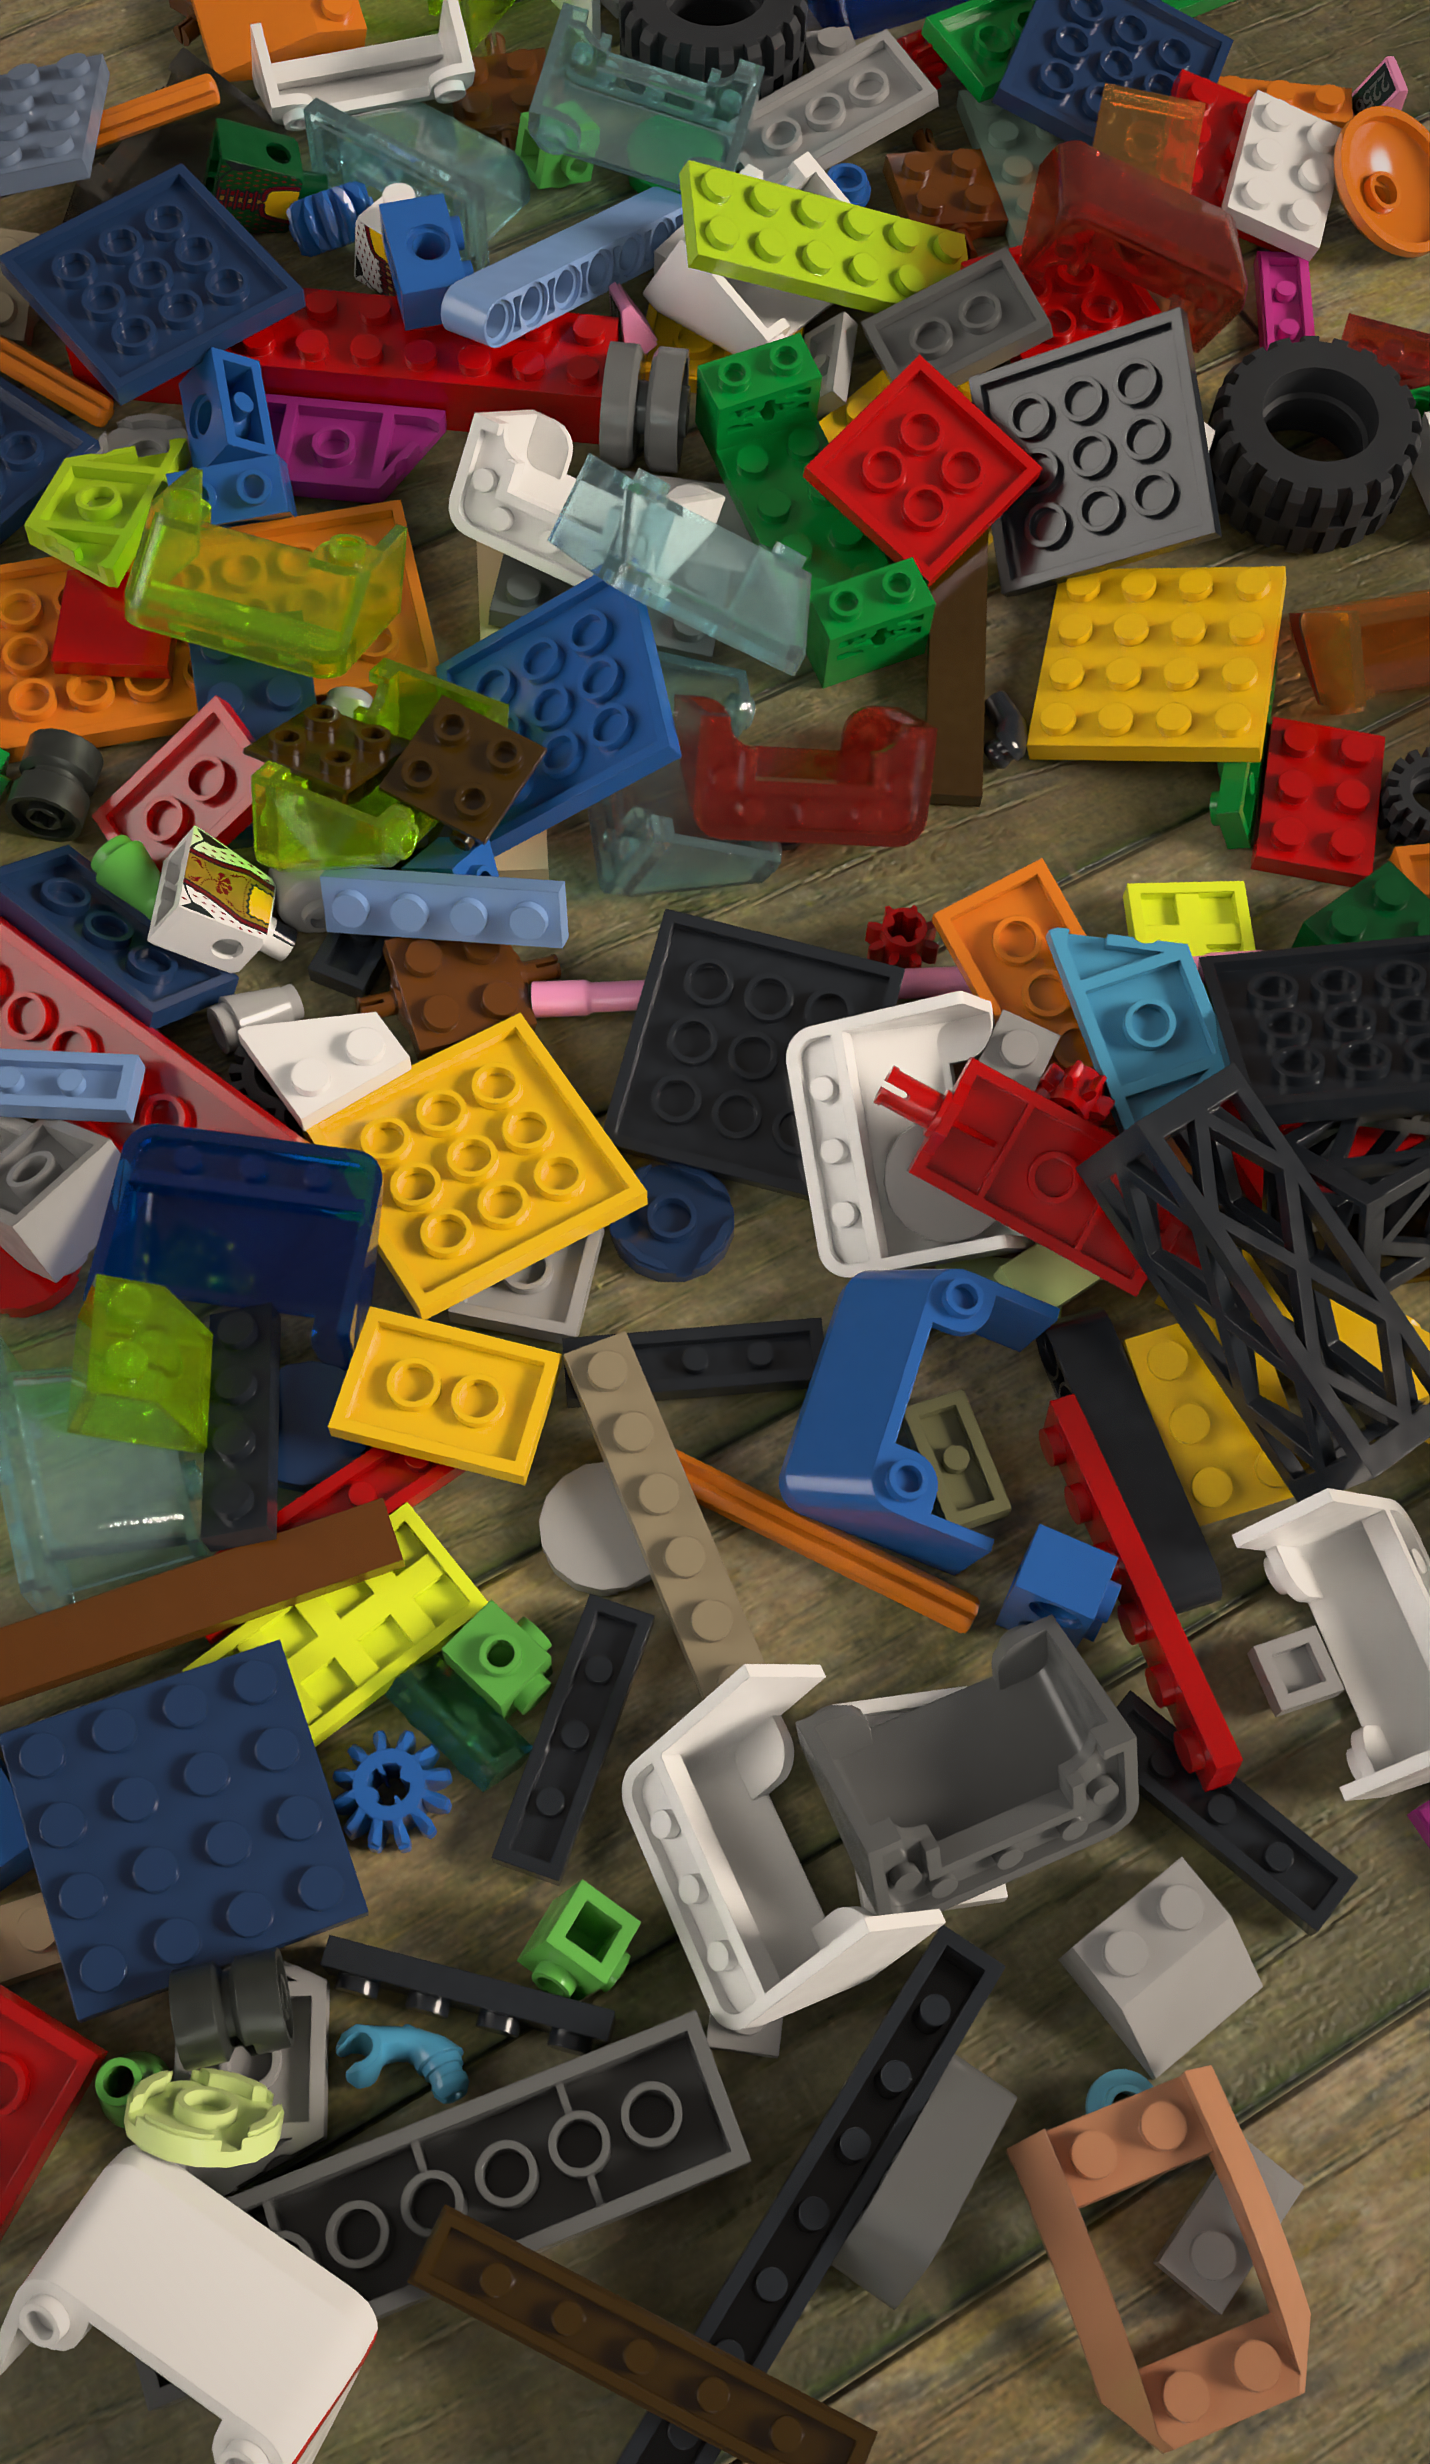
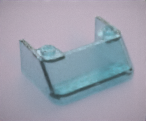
[547,453,812,676]

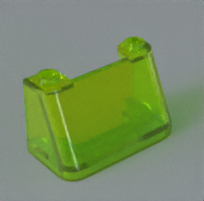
[251,658,509,872]

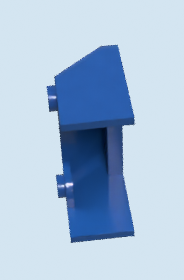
[779,1269,1060,1576]

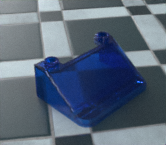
[83,1124,384,1372]

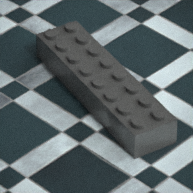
[134,2010,751,2411]

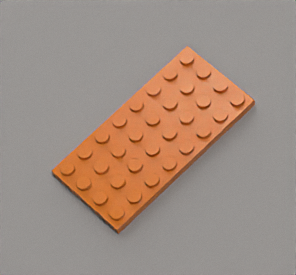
[0,499,440,763]

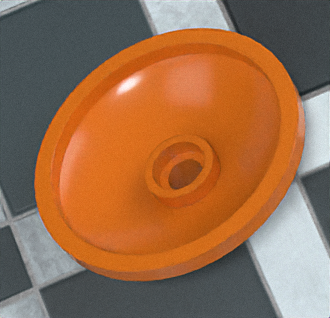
[1334,106,1430,258]

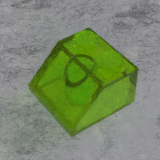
[67,1274,213,1454]

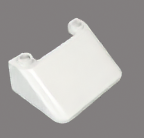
[250,0,475,131]
[786,991,1034,1278]

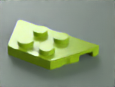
[24,438,191,588]

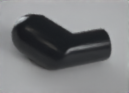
[984,691,1030,769]

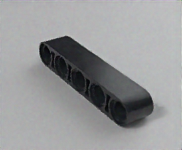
[1036,1306,1222,1615]

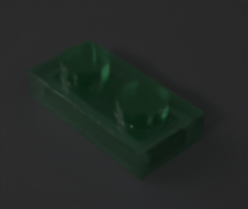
[384,1654,533,1793]

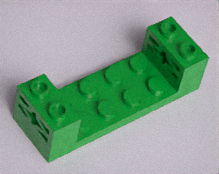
[695,333,936,689]

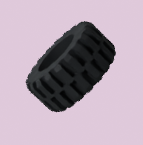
[619,0,808,125]
[1207,336,1423,554]

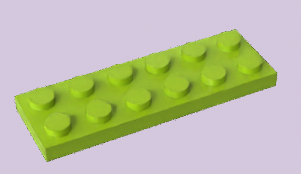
[679,160,968,314]

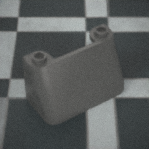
[796,1615,1139,1916]

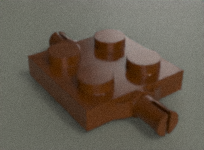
[452,32,554,169]
[882,128,1008,260]
[355,937,561,1060]

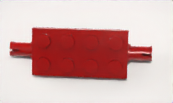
[873,1057,1202,1297]

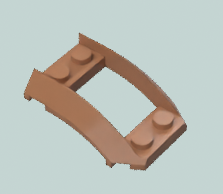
[1005,2065,1311,2454]

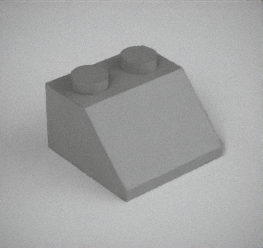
[0,1119,151,1283]
[1058,1857,1263,2080]

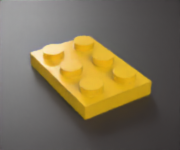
[328,1306,562,1486]
[1122,1314,1309,1527]

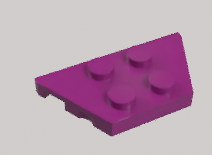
[265,394,447,504]

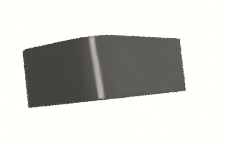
[831,2054,1017,2310]

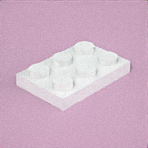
[1218,90,1342,261]

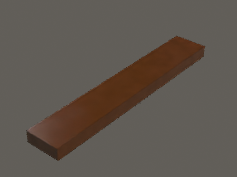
[0,1498,406,1707]

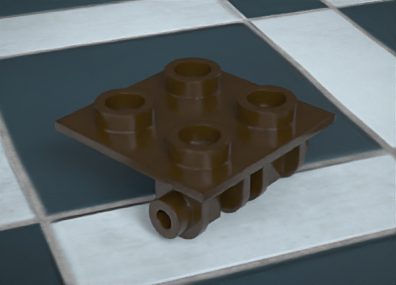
[378,695,547,851]
[243,703,410,819]

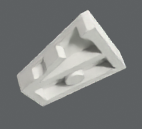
[237,1012,411,1131]

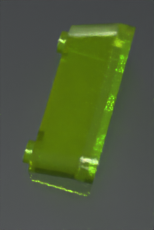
[125,467,407,679]

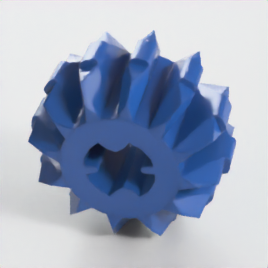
[286,181,374,257]
[332,1730,453,1854]

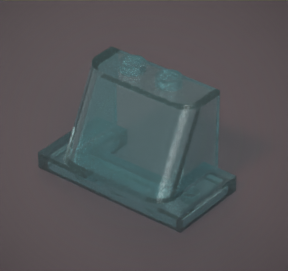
[303,97,530,273]
[0,1335,207,1614]

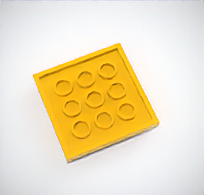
[1026,566,1286,762]
[302,1013,648,1320]

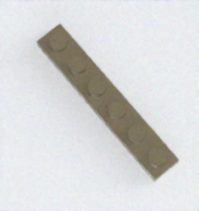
[563,1331,765,1701]

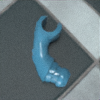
[336,2024,470,2104]

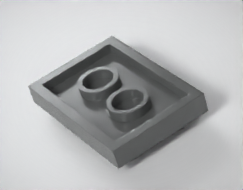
[861,246,1053,387]

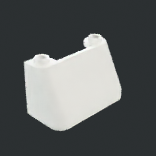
[643,151,850,354]
[449,409,725,601]

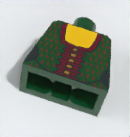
[203,118,328,234]

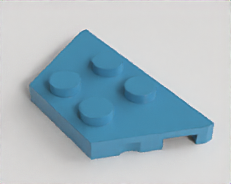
[1045,927,1225,1134]

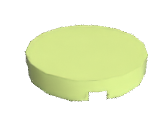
[124,2068,284,2168]

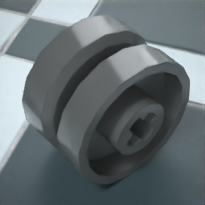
[599,341,691,473]

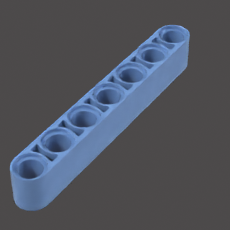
[441,186,684,348]

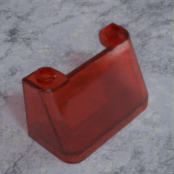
[1018,140,1248,353]
[673,694,938,847]

